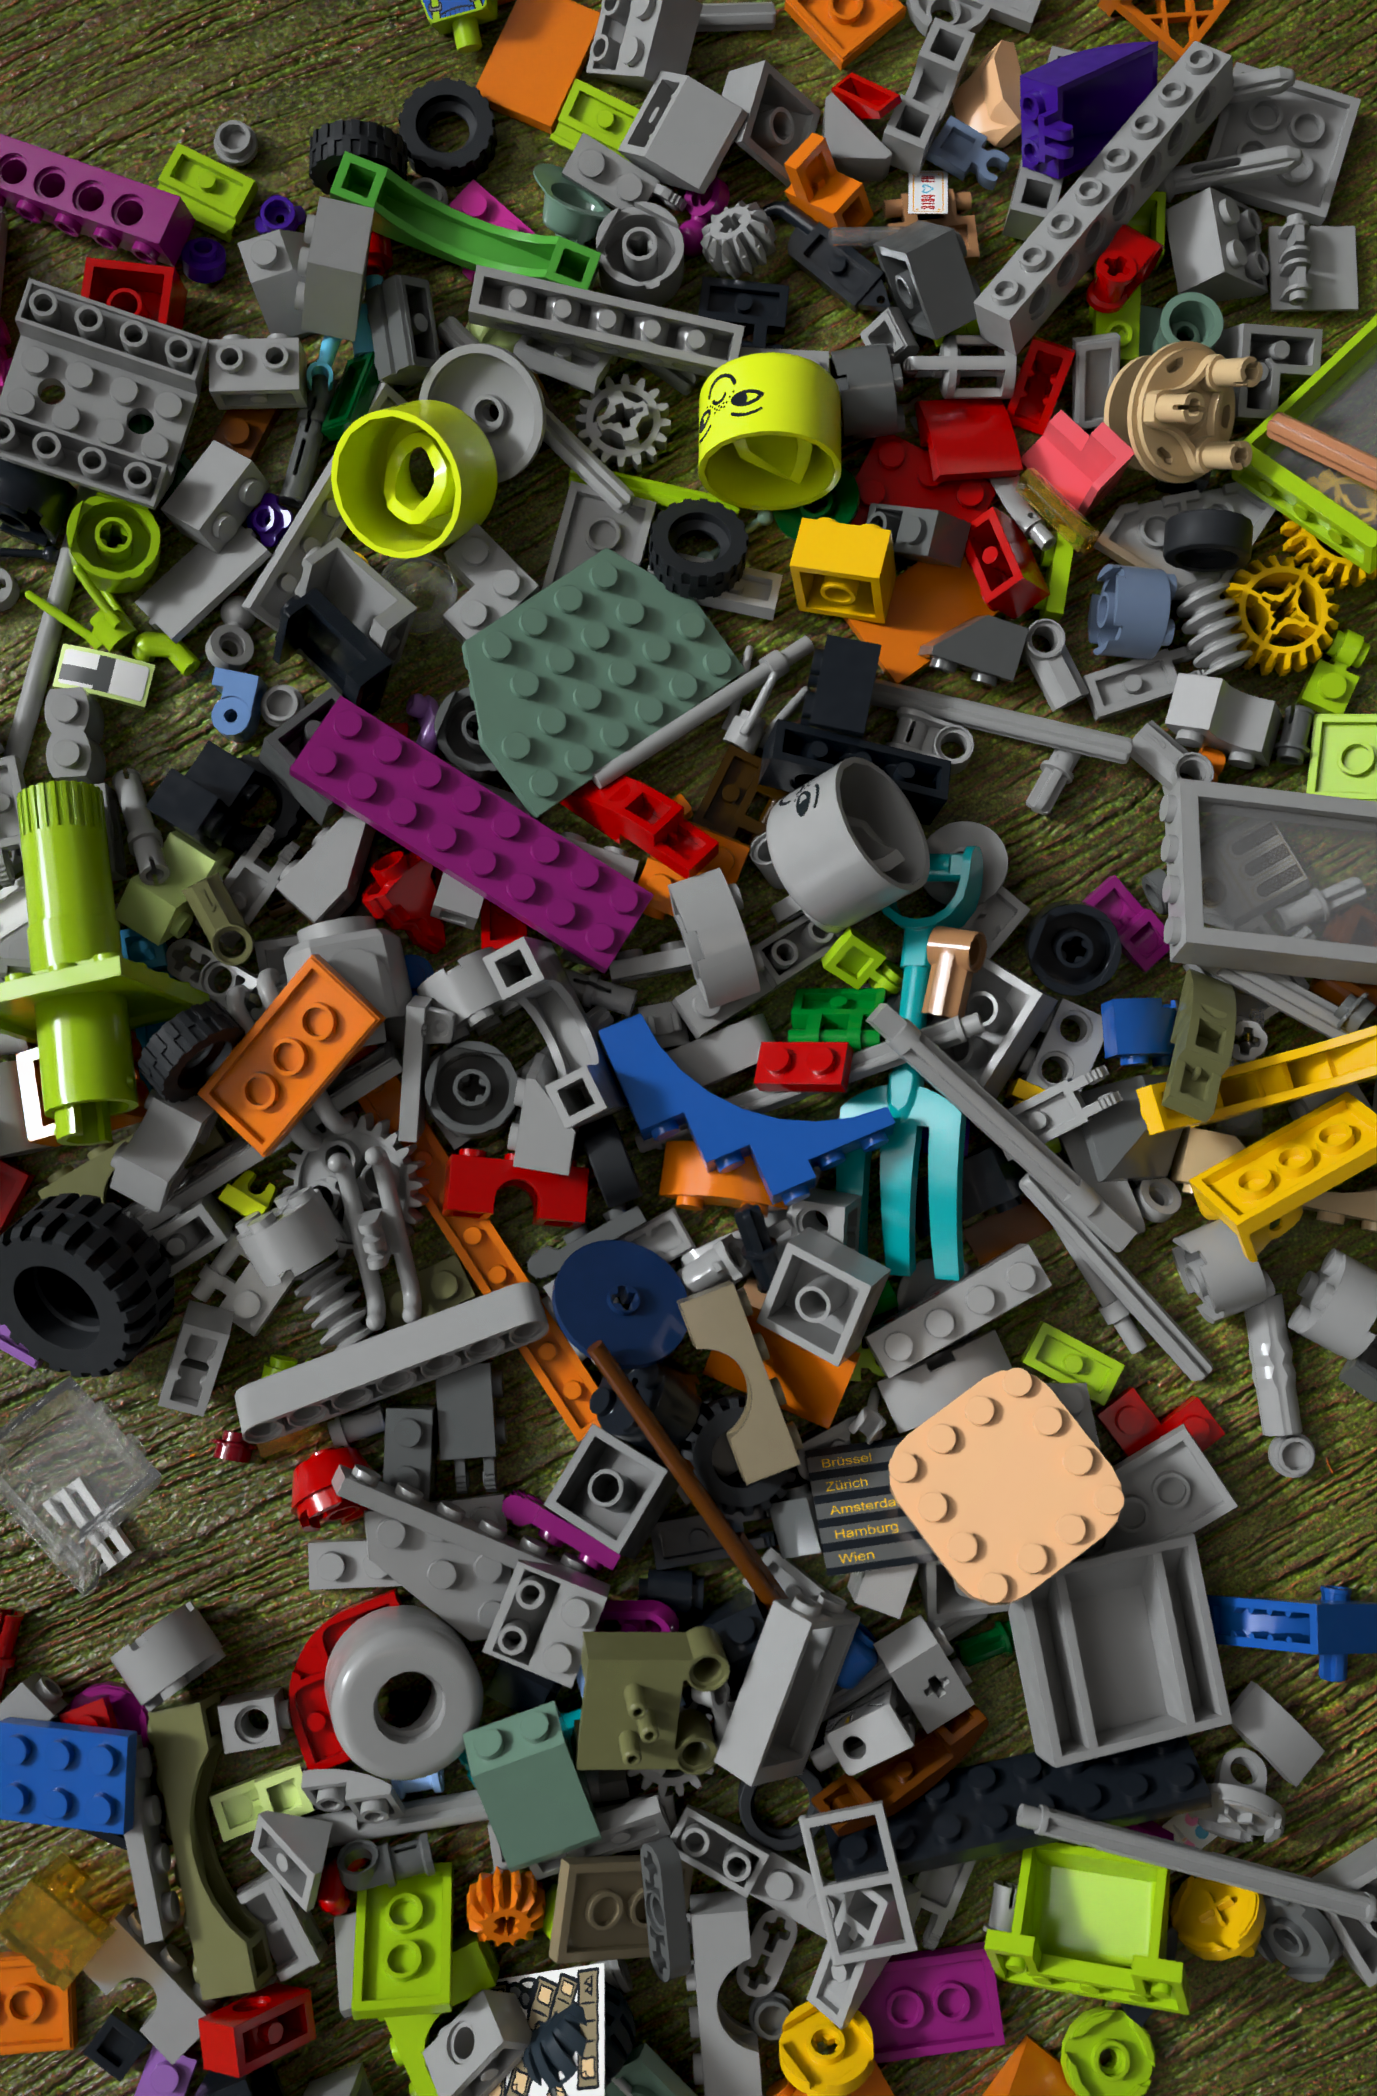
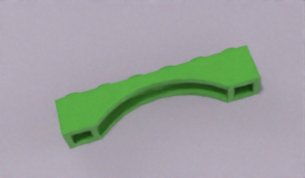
[330,151,601,291]

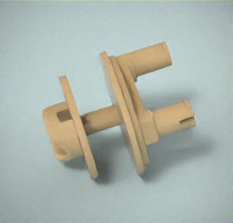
[1104,341,1263,483]

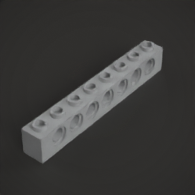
[973,41,1234,356]

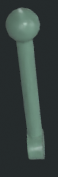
[697,510,774,560]

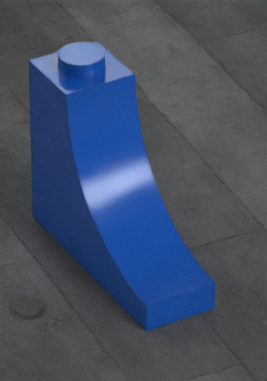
[1207,1595,1377,1655]

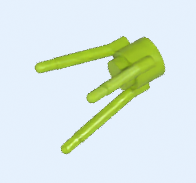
[25,565,138,653]

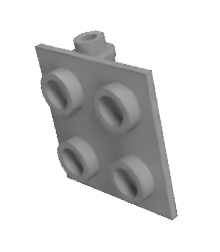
[1268,213,1359,312]

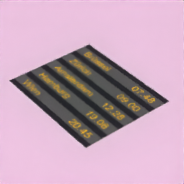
[805,1437,939,1577]

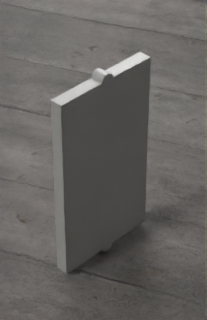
[134,525,272,644]

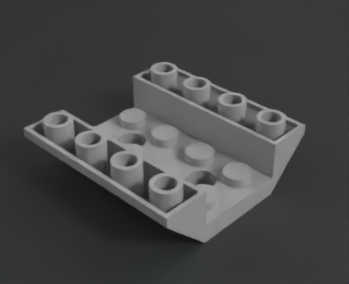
[0,278,209,510]

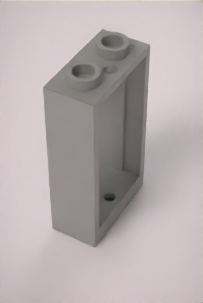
[714,1592,861,1787]

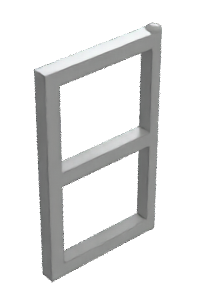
[798,1800,918,1967]

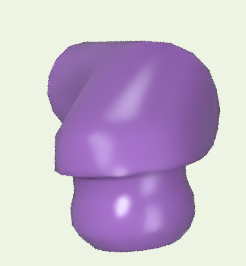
[406,693,439,755]

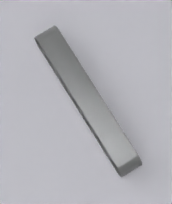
[234,1282,549,1444]

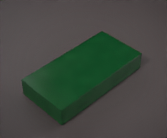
[321,351,380,441]

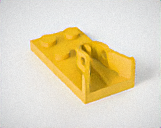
[1189,1091,1377,1262]

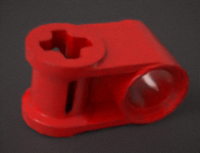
[1086,224,1164,314]

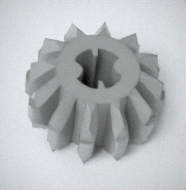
[700,200,777,279]

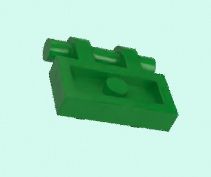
[788,988,887,1052]

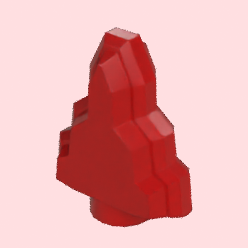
[361,851,446,954]

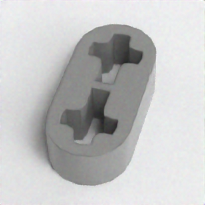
[736,1904,798,1997]

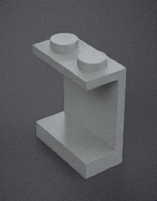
[294,537,417,668]

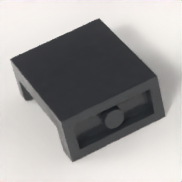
[273,587,393,715]

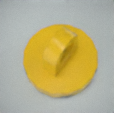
[1170,1875,1266,1961]

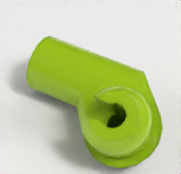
[132,631,201,676]

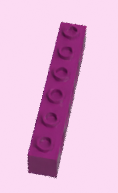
[0,133,196,267]

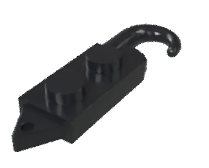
[762,201,891,314]

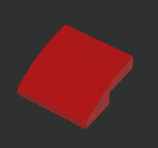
[914,399,1023,482]

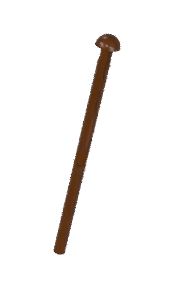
[586,1340,789,1612]

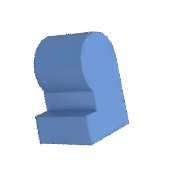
[211,667,267,742]

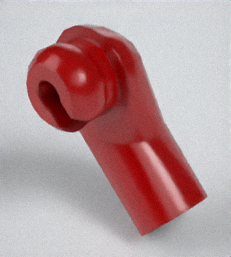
[317,1856,369,1916]

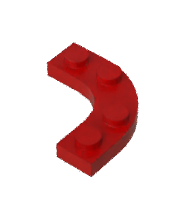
[289,1588,403,1770]

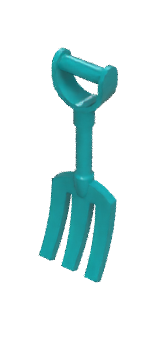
[836,846,984,1281]

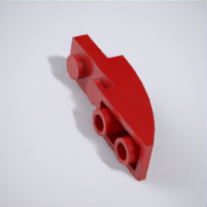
[560,775,719,879]

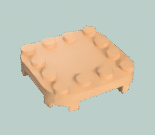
[889,1368,1124,1605]

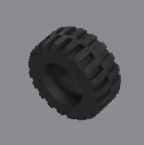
[0,1193,175,1378]

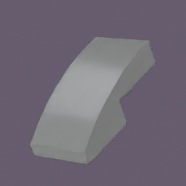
[1229,1681,1325,1787]
[301,1769,405,1824]

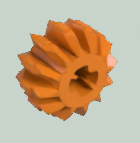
[466,1866,546,1947]

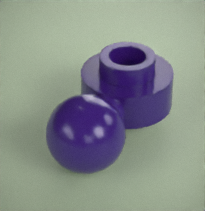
[160,237,226,284]

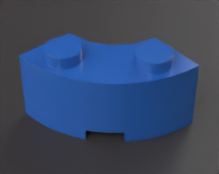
[1101,998,1179,1067]

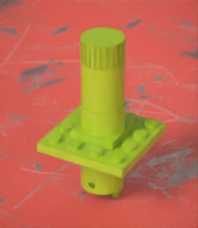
[0,780,210,1146]

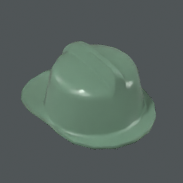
[533,163,611,245]

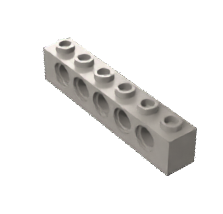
[468,265,745,377]

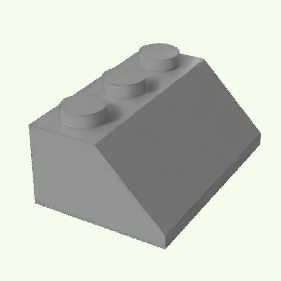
[925,957,1058,1099]

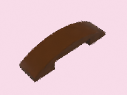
[811,1705,989,1836]

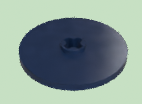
[552,1240,688,1369]

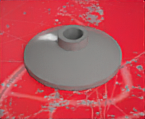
[923,821,1008,906]

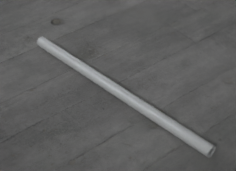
[3,485,99,771]

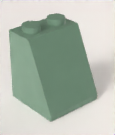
[462,1701,602,1873]

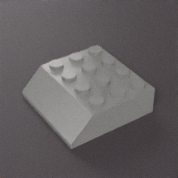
[1008,1533,1232,1768]

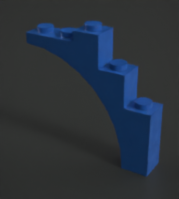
[598,1013,895,1206]

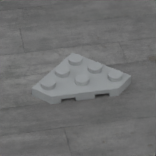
[1093,482,1276,603]
[364,1493,511,1641]

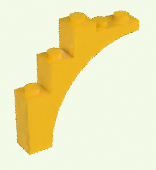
[1136,1025,1377,1135]

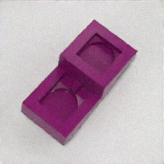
[1082,875,1170,972]

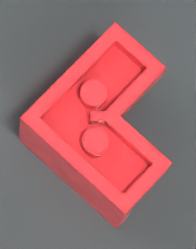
[1021,410,1135,522]

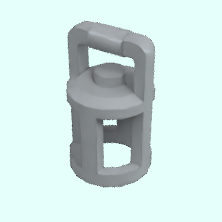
[901,335,1017,399]

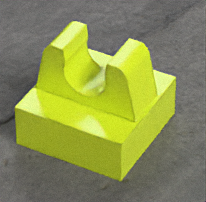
[218,1170,277,1217]

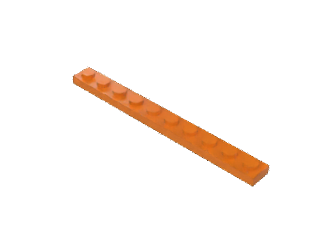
[343,1044,601,1442]

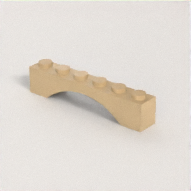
[1170,1127,1377,1233]

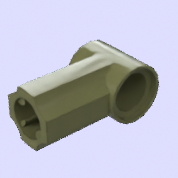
[182,872,255,966]

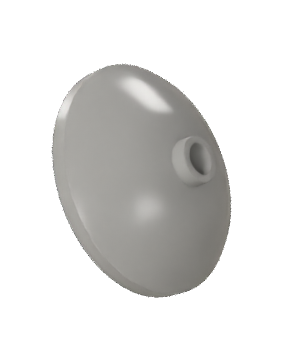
[419,343,546,483]

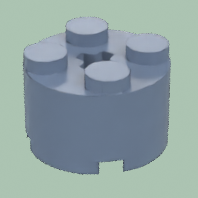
[1088,564,1177,660]

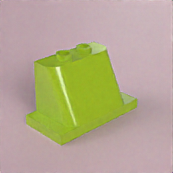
[984,1841,1192,2015]

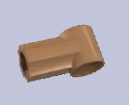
[921,926,987,1019]

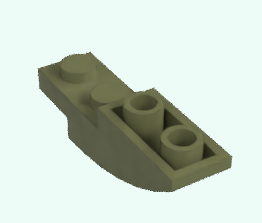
[1161,968,1237,1123]

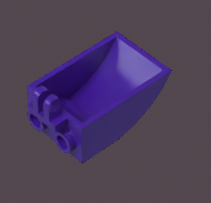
[1020,41,1158,179]

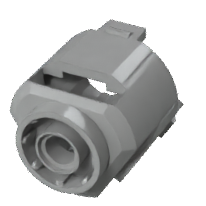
[283,916,413,1051]

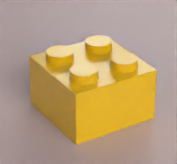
[789,517,897,624]

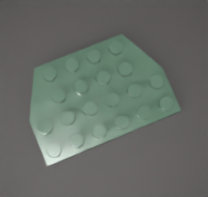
[461,547,746,819]

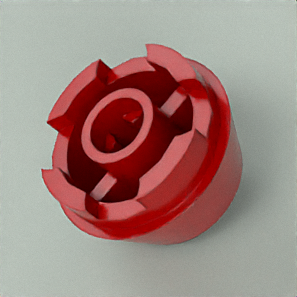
[291,1447,382,1532]

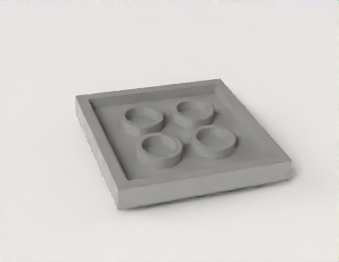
[1201,62,1361,226]

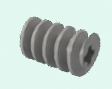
[1173,578,1253,677]
[292,1258,374,1352]

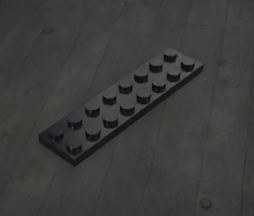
[824,1735,1212,1882]

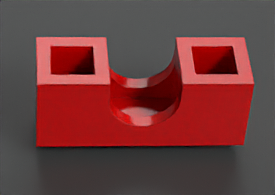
[442,1149,589,1229]

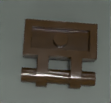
[692,744,791,856]

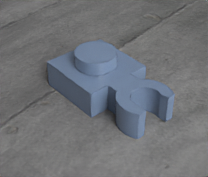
[926,115,1010,190]

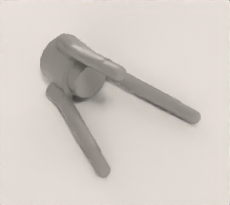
[721,645,810,755]

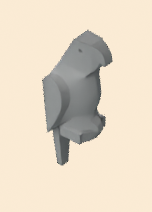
[676,1217,794,1296]

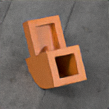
[784,132,874,244]

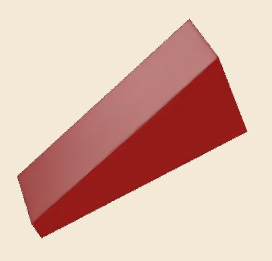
[831,72,902,119]

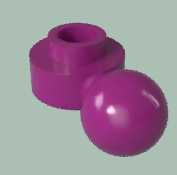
[679,176,730,257]

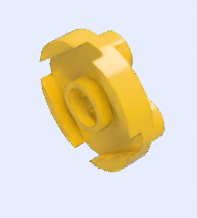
[779,2001,874,2096]

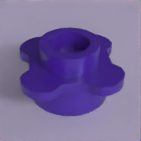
[255,195,306,235]
[246,493,293,548]

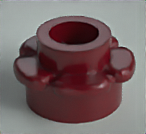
[212,1430,258,1463]

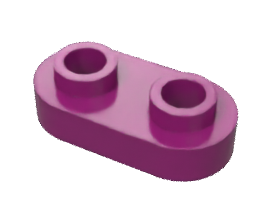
[594,1600,679,1632]

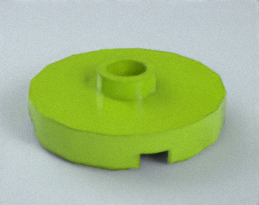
[1061,2006,1156,2096]

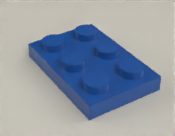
[0,1717,137,1835]

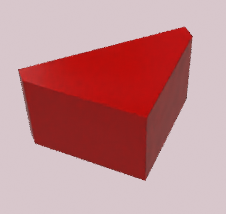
[1006,336,1076,435]

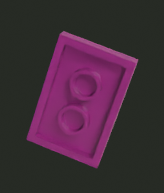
[858,1942,1005,2063]

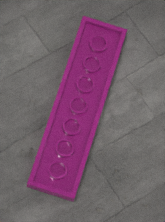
[289,695,654,973]

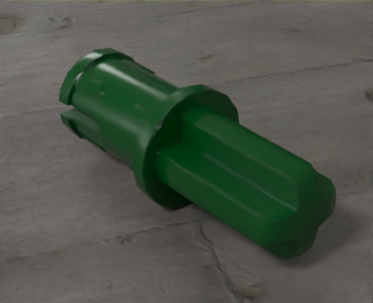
[956,1620,1015,1667]

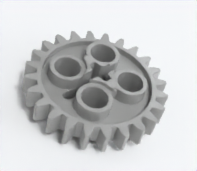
[283,1111,430,1260]

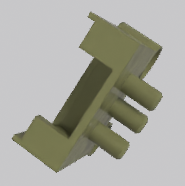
[571,1626,730,1775]

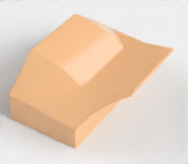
[952,40,1022,148]

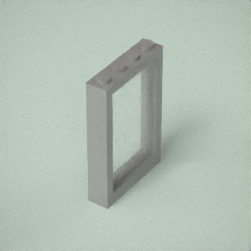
[1159,778,1377,985]

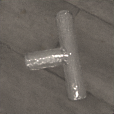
[829,226,907,250]

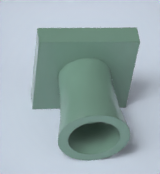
[1139,292,1224,357]

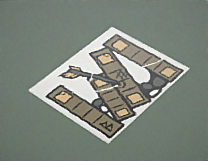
[488,1963,605,2096]

